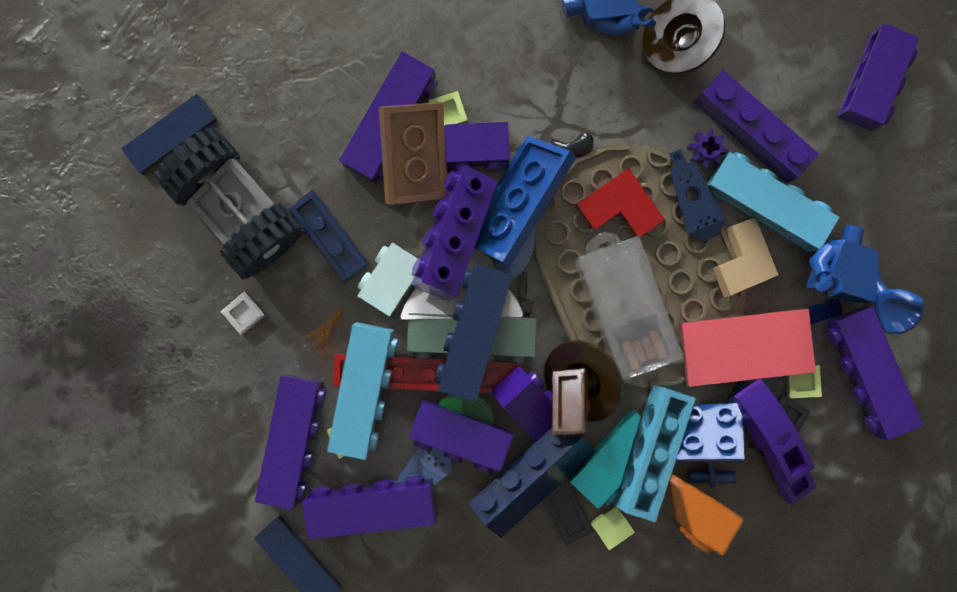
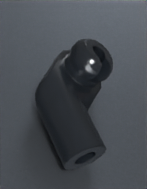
[550,132,594,159]

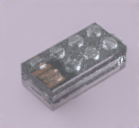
[574,232,684,380]

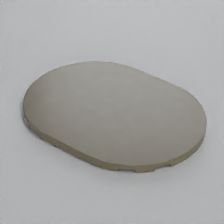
[534,144,746,388]

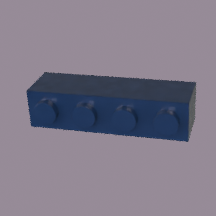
[434,264,512,402]
[468,427,595,538]

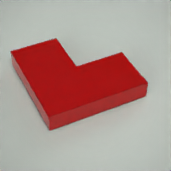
[576,168,665,239]

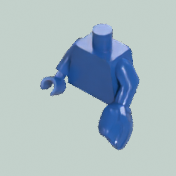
[561,0,656,37]
[806,225,924,334]

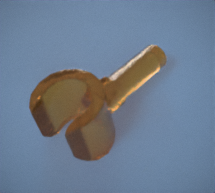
[306,309,343,349]

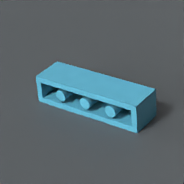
[706,152,840,252]
[327,322,398,460]

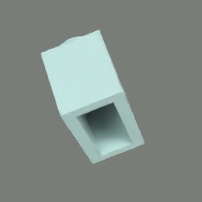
[357,243,417,317]

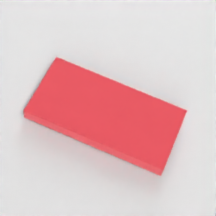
[680,309,816,387]

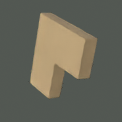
[713,217,778,297]

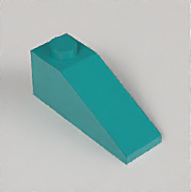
[568,410,641,509]

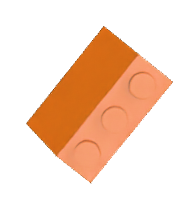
[666,473,744,555]

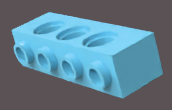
[613,385,696,522]

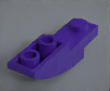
[734,379,817,505]

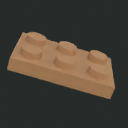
[379,102,447,205]

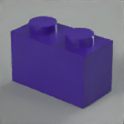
[445,122,510,171]
[490,366,553,441]

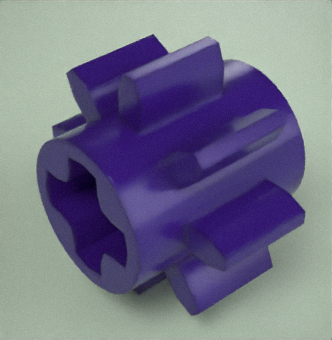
[686,128,729,170]

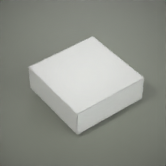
[220,291,266,335]

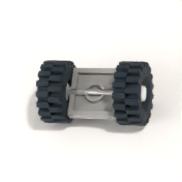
[154,128,304,280]

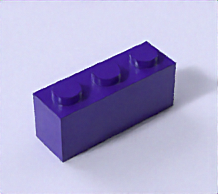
[837,23,919,131]
[409,399,513,474]

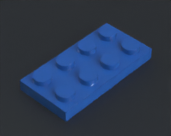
[474,135,577,267]

